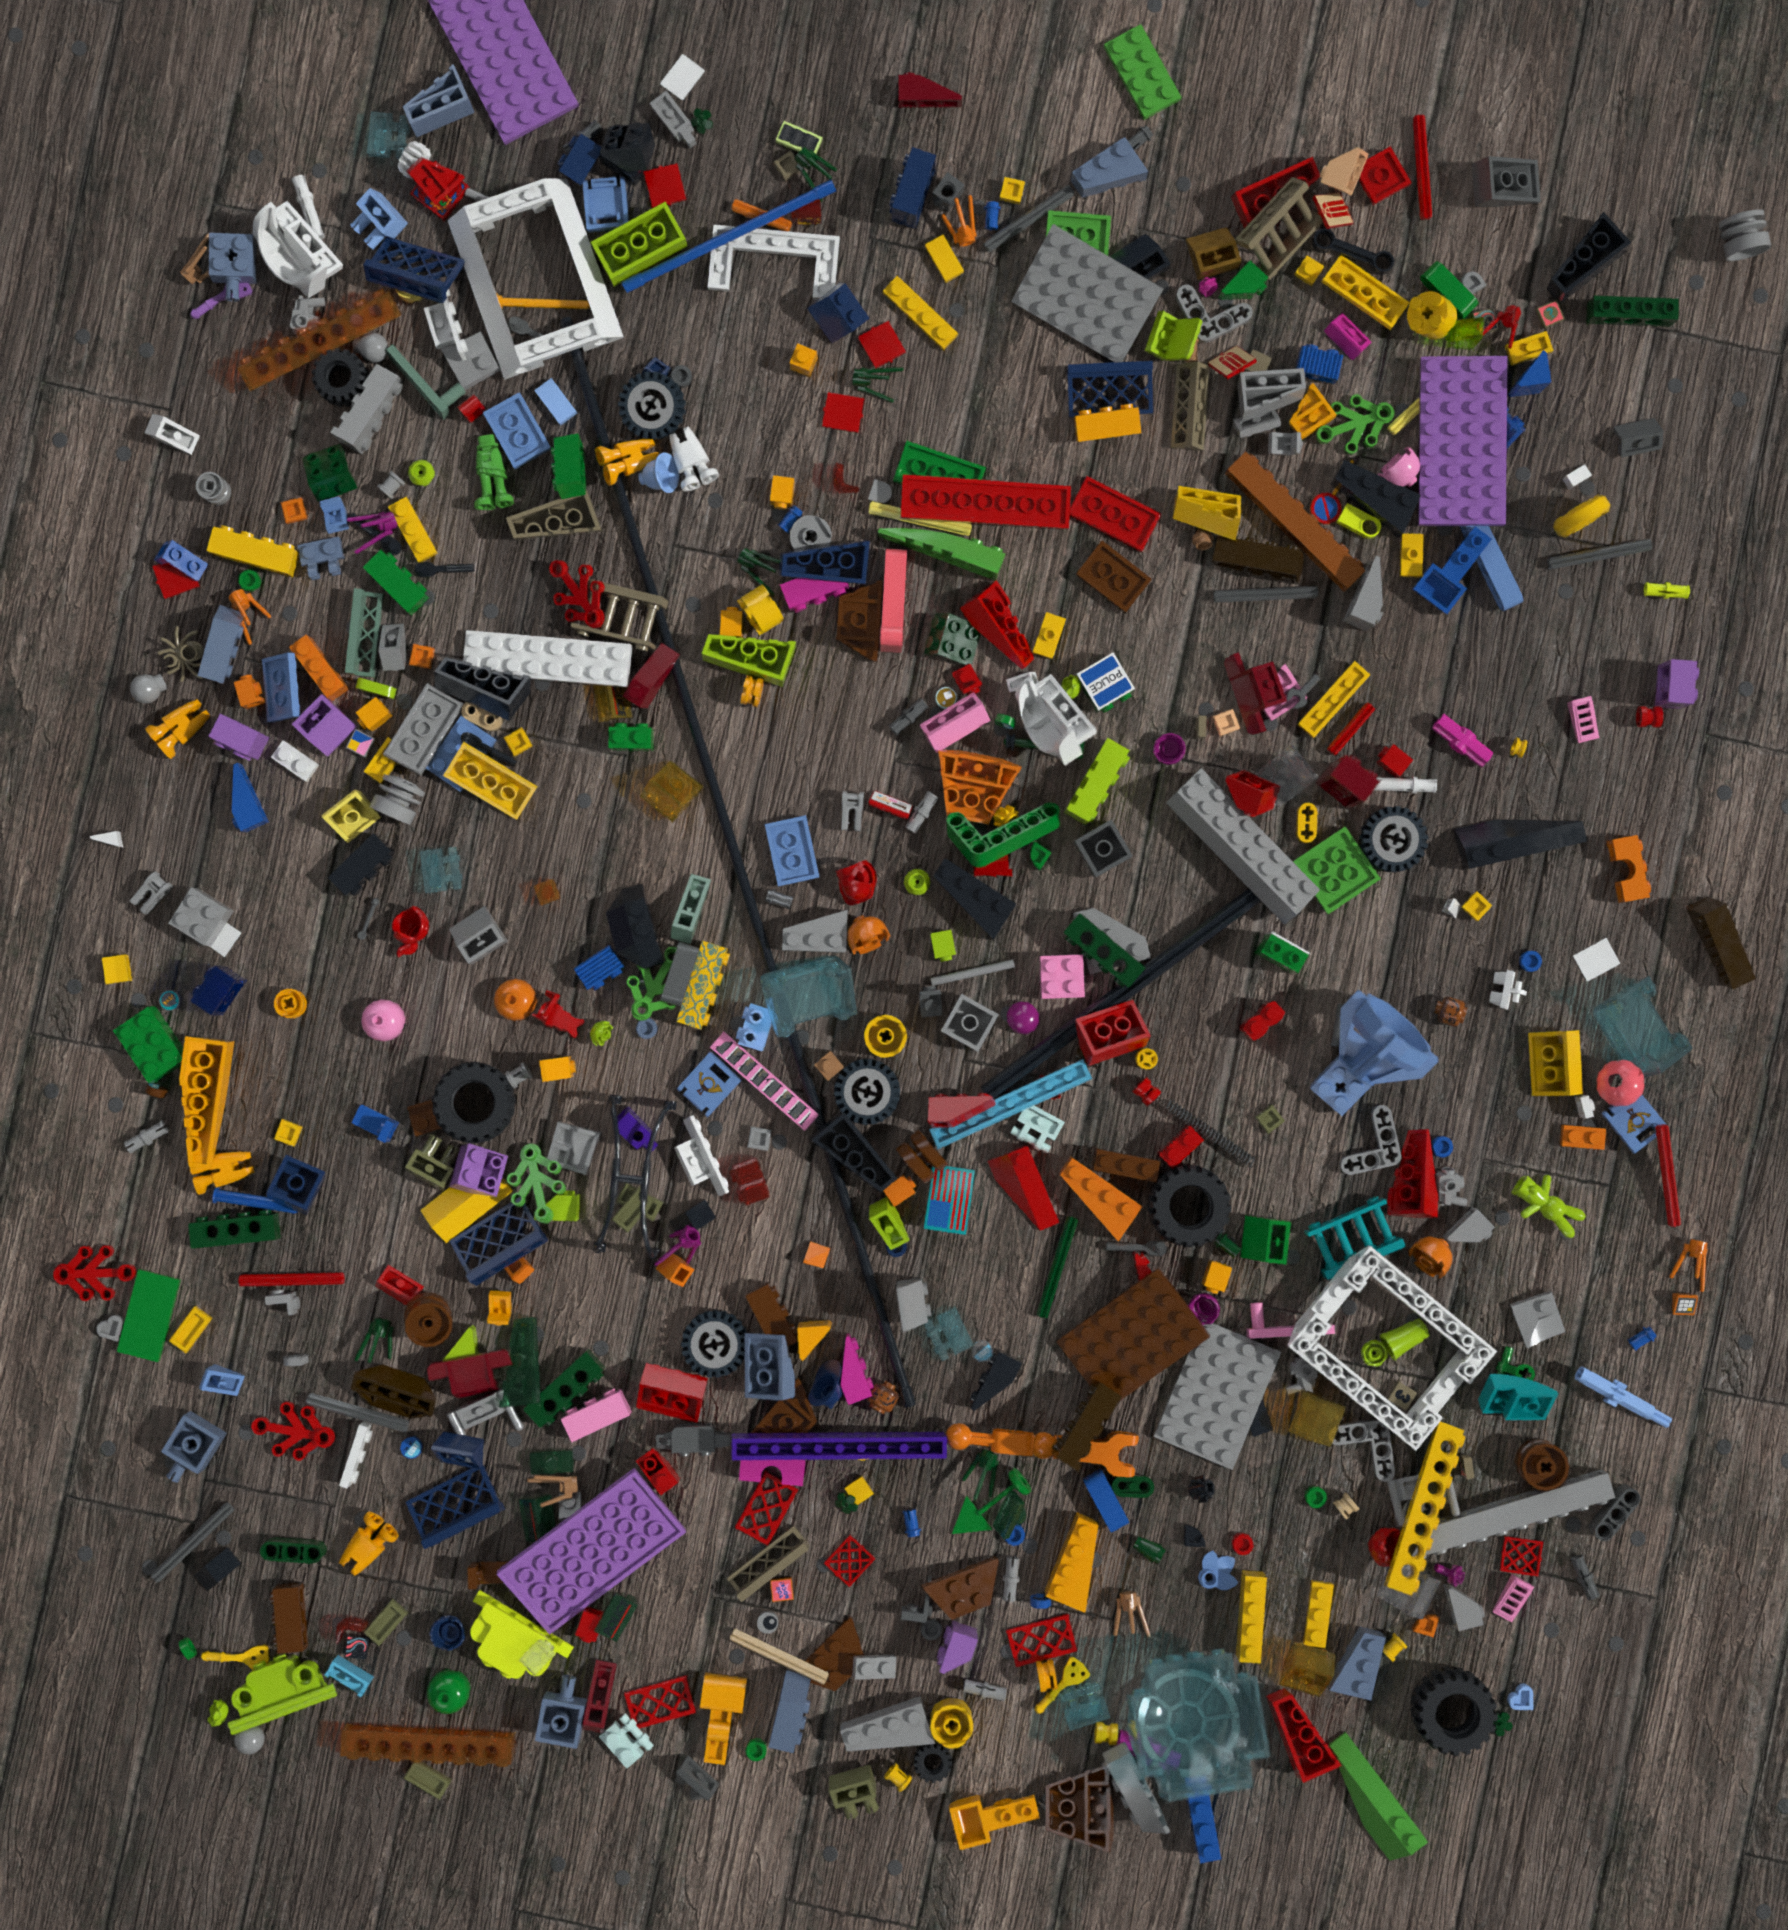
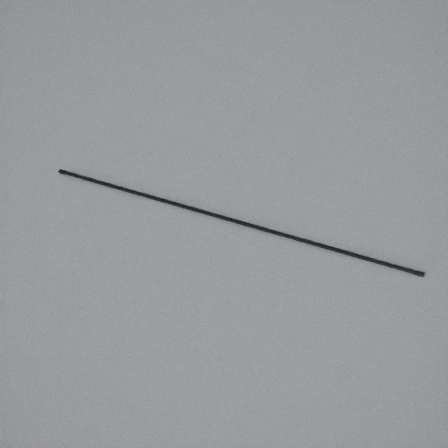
[559,317,916,1408]

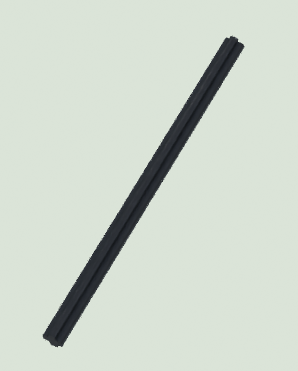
[980,888,1261,1099]

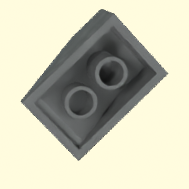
[1472,156,1541,207]

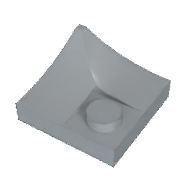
[441,332,501,390]
[547,1121,602,1175]
[1510,1291,1565,1348]

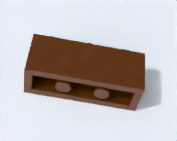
[1091,1148,1160,1182]
[746,1282,798,1346]
[270,1582,308,1654]

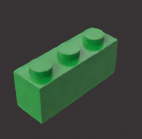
[551,433,586,499]
[363,550,429,616]

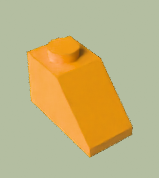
[540,1056,576,1082]

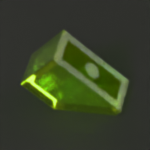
[1445,317,1484,350]

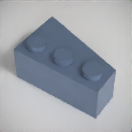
[403,64,475,137]
[1070,137,1148,198]
[198,605,244,683]
[1325,1626,1386,1700]
[768,1670,810,1753]

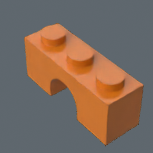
[289,635,350,701]
[1606,835,1651,903]

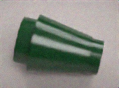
[1133,1536,1166,1564]

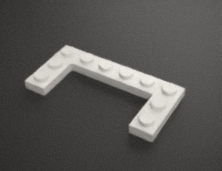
[708,225,840,300]

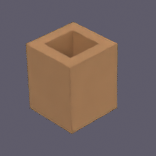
[815,1051,845,1081]

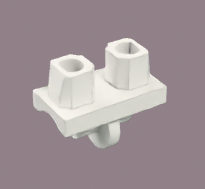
[1489,970,1527,1010]

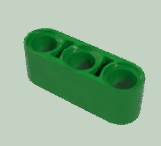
[1420,261,1478,320]

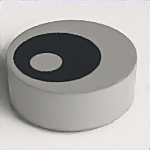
[757,1611,779,1634]

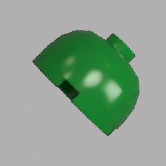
[427,1669,471,1714]

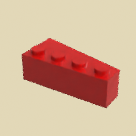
[1231,157,1320,229]
[1265,1688,1342,1783]

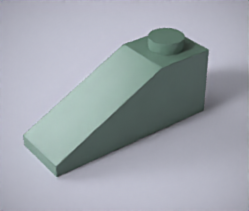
[670,874,711,944]

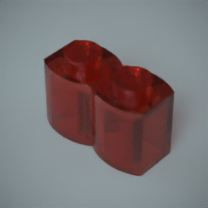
[730,1157,771,1206]

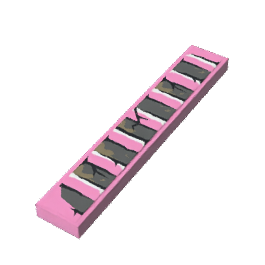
[710,1032,819,1131]

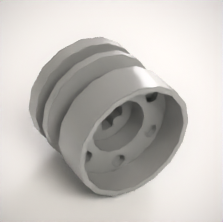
[1718,209,1771,261]
[369,774,425,825]

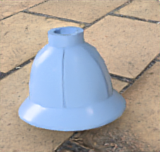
[638,453,680,493]

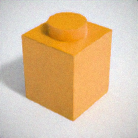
[789,343,818,377]
[770,475,795,510]
[720,607,744,638]
[355,697,393,731]
[1202,1259,1232,1294]

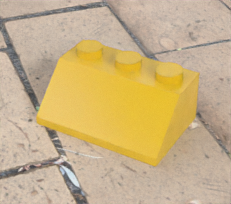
[1528,1030,1583,1096]

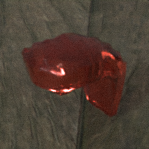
[832,462,860,493]
[336,1617,368,1645]

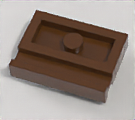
[407,1100,442,1136]

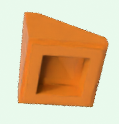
[803,1241,830,1268]

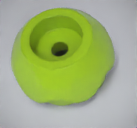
[408,460,435,486]
[1061,674,1081,699]
[904,869,931,895]
[590,1021,613,1046]
[1361,1340,1388,1367]
[207,1699,228,1727]

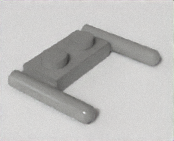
[446,1388,524,1436]
[1387,1469,1460,1528]

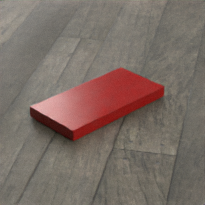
[1070,476,1161,552]

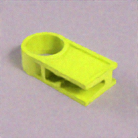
[1336,503,1381,539]

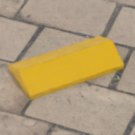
[1321,255,1410,330]
[443,742,538,820]
[421,1176,514,1243]

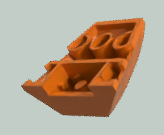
[938,750,1022,824]

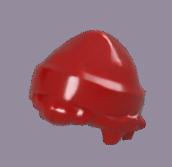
[1368,1528,1400,1567]

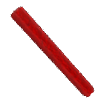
[1413,114,1432,220]
[1655,1124,1681,1227]
[238,1272,345,1286]

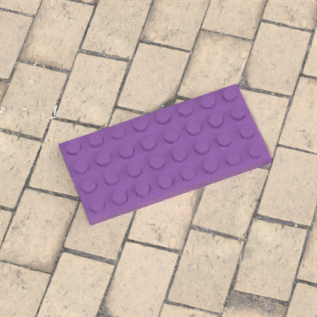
[428,0,579,145]
[1418,356,1507,526]
[497,1468,686,1635]

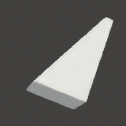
[1562,465,1592,490]
[1006,672,1038,692]
[90,831,123,847]
[1442,898,1461,918]

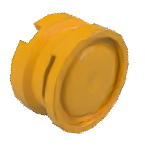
[741,675,764,707]
[274,989,307,1019]
[1036,1659,1058,1692]

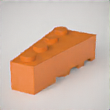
[1059,1156,1142,1242]

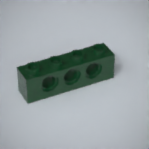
[1586,296,1679,327]
[1063,913,1146,988]
[188,1210,281,1249]
[523,1349,606,1428]

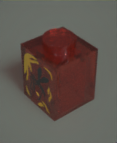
[791,197,822,225]

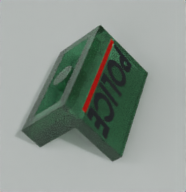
[519,1494,556,1542]
[594,1593,638,1642]

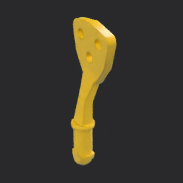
[201,1645,270,1669]
[1034,1656,1090,1714]

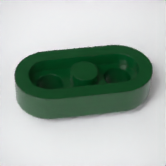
[1111,1475,1154,1498]

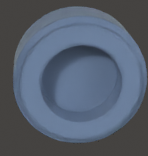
[636,1018,658,1039]

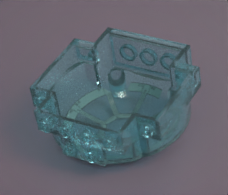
[1127,1648,1270,1801]

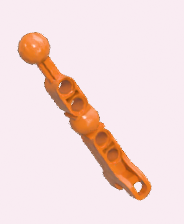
[945,1423,1139,1477]

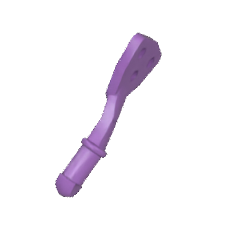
[191,283,252,319]

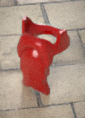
[531,990,585,1038]

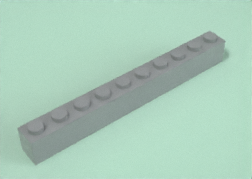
[1400,1469,1615,1559]

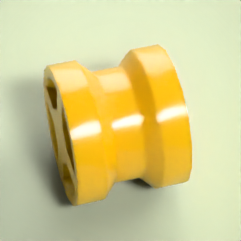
[1135,1048,1158,1069]

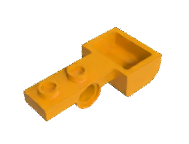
[700,1673,747,1765]
[949,1795,1040,1850]

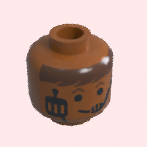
[1434,996,1468,1027]
[868,1381,899,1415]

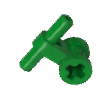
[1496,1346,1535,1381]

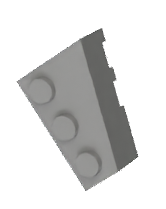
[1237,368,1306,423]

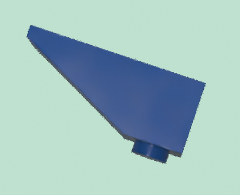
[232,763,269,833]

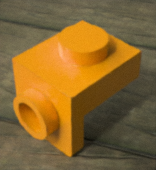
[487,1290,512,1326]

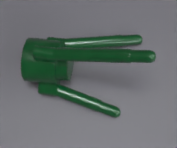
[794,147,837,202]
[852,367,904,403]
[737,548,780,596]
[354,1317,394,1363]
[962,1449,999,1500]

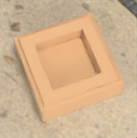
[1212,709,1240,737]

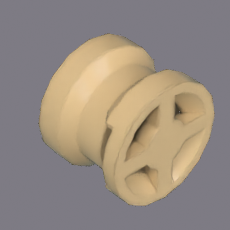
[1333,1492,1360,1520]

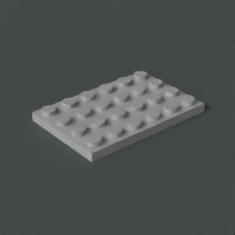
[1011,224,1164,362]
[1153,1319,1281,1470]

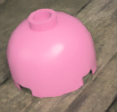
[1377,447,1420,488]
[361,999,405,1042]

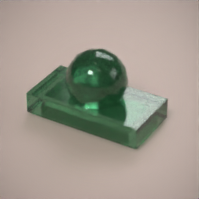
[530,1449,574,1475]
[992,1491,1027,1539]

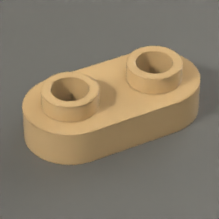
[461,702,503,732]

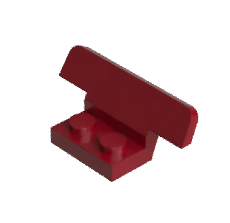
[1224,652,1287,735]
[427,1349,513,1398]

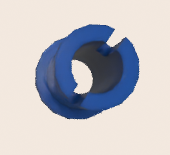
[984,201,1001,230]
[778,505,803,533]
[1627,1326,1657,1351]
[903,1509,921,1537]

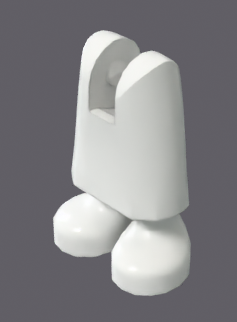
[669,426,719,491]

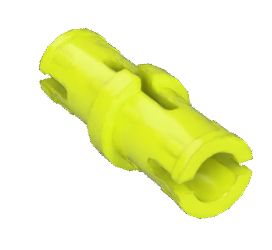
[1643,582,1690,599]

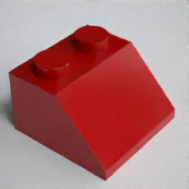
[1225,770,1281,817]

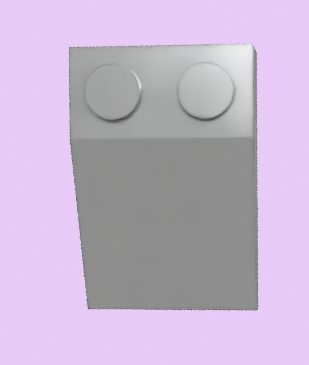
[1343,556,1383,631]
[896,1278,931,1332]

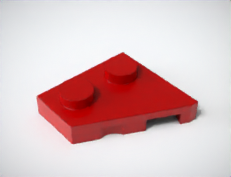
[406,157,465,205]

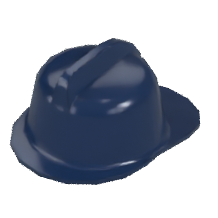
[809,1359,843,1409]

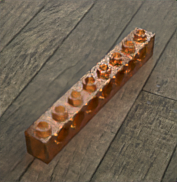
[237,288,401,391]
[340,1724,516,1767]

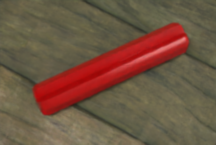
[1327,702,1375,756]

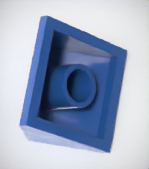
[1507,350,1551,397]

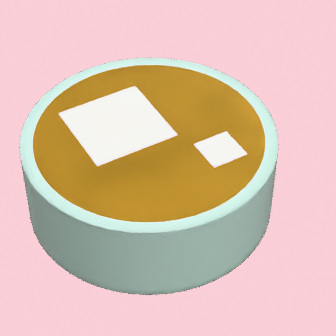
[936,687,957,709]

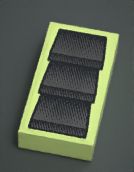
[776,121,823,154]

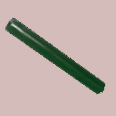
[1037,1216,1078,1318]

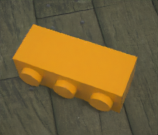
[1074,403,1141,442]

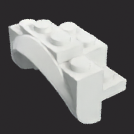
[253,201,343,298]
[1015,674,1097,766]

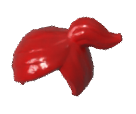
[392,906,429,958]

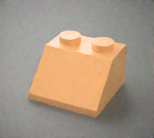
[1320,147,1369,196]

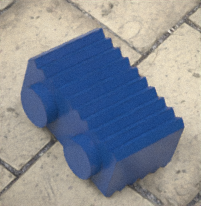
[1295,344,1344,384]
[573,945,625,991]

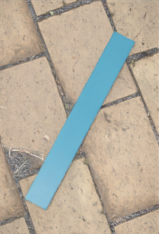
[929,1059,1092,1149]

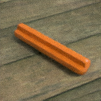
[732,199,792,232]

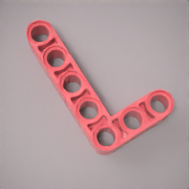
[880,549,907,653]

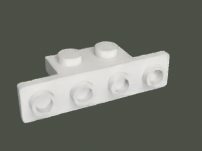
[424,278,468,361]
[674,1115,729,1196]

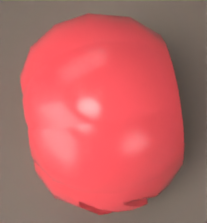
[1596,1060,1644,1107]

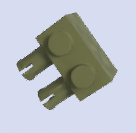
[405,1134,460,1191]
[829,1764,879,1820]

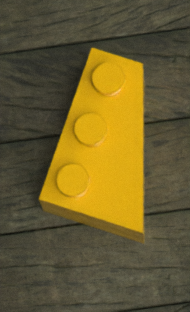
[1173,486,1241,540]

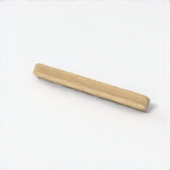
[730,1629,828,1684]

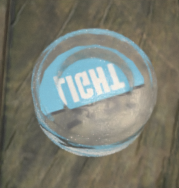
[972,1340,993,1362]

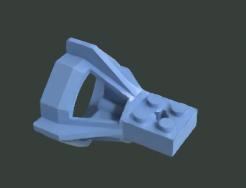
[1310,990,1438,1116]

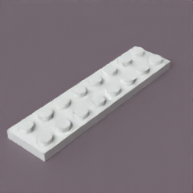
[463,630,633,687]

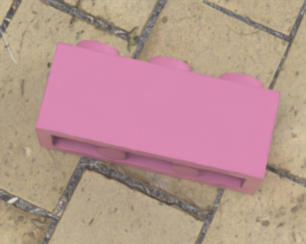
[920,692,991,753]
[561,1388,632,1443]

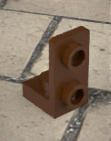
[467,1561,509,1589]

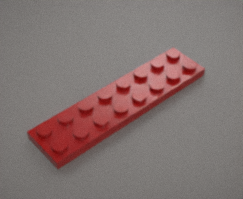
[900,475,1071,530]

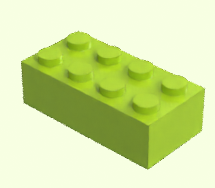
[591,202,688,286]

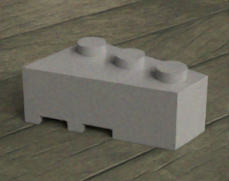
[782,910,848,953]

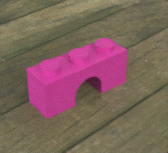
[739,1460,806,1486]

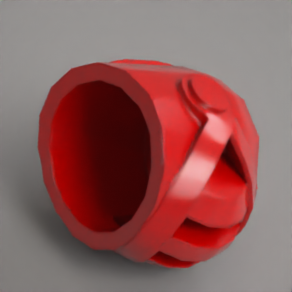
[835,860,877,906]

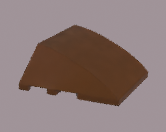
[1046,1766,1114,1853]

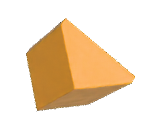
[797,1320,832,1361]

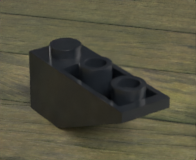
[968,1349,1022,1411]

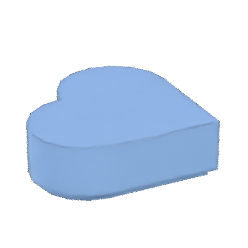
[1507,1683,1533,1710]

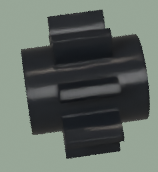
[1188,1475,1215,1503]

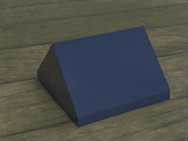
[431,1432,484,1470]

